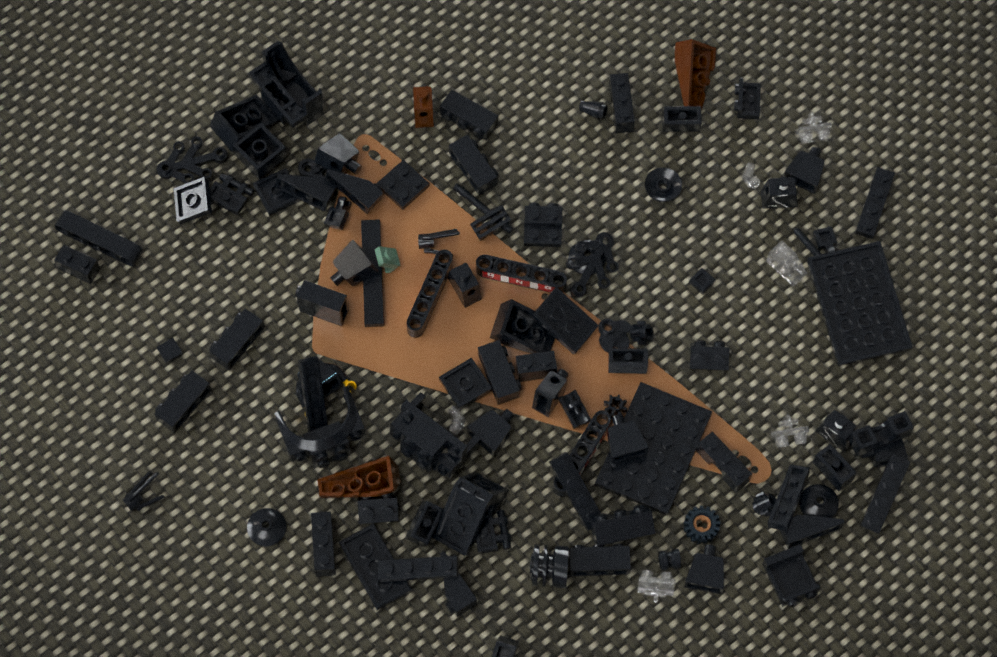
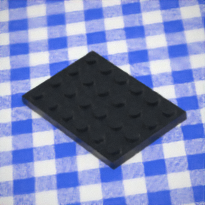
[806,241,913,367]
[595,382,712,515]

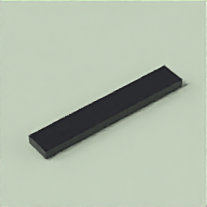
[361,219,384,327]

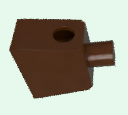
[413,86,434,128]

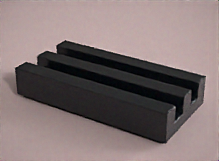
[470,205,512,241]

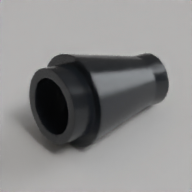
[579,101,608,120]

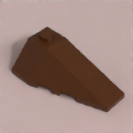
[675,39,716,110]
[317,456,401,498]

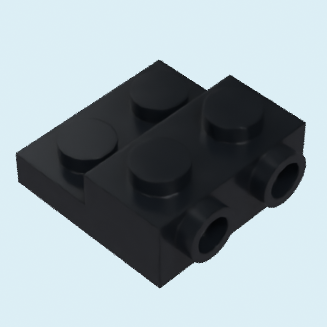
[524,202,563,247]

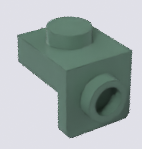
[375,246,401,273]

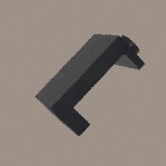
[762,544,821,607]

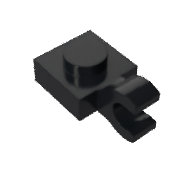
[324,196,351,230]
[813,226,838,253]

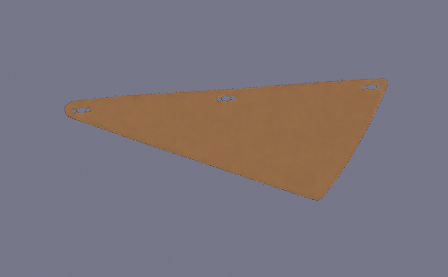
[312,134,772,484]

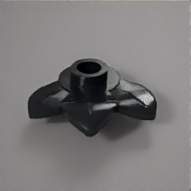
[598,319,632,353]

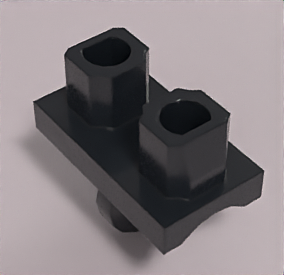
[558,390,591,429]

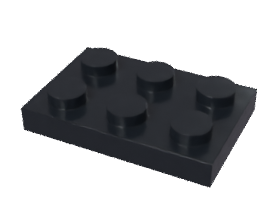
[531,287,599,354]

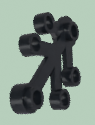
[156,136,228,184]
[566,232,619,298]

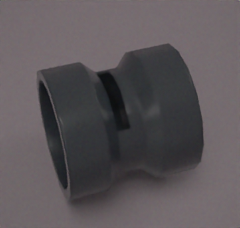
[658,549,681,571]

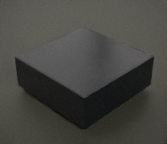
[689,268,716,295]
[156,338,183,364]

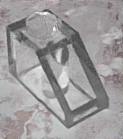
[766,241,807,287]

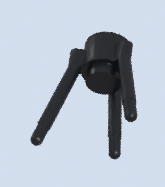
[418,229,460,256]
[122,471,165,512]

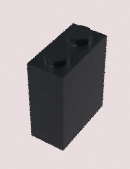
[295,280,349,326]

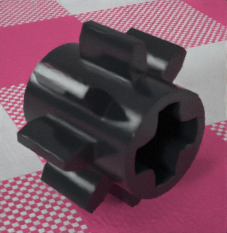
[630,321,654,345]
[604,394,627,419]
[752,491,776,517]

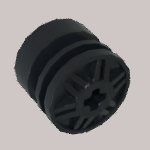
[530,544,569,588]

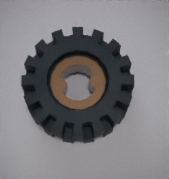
[683,506,720,544]

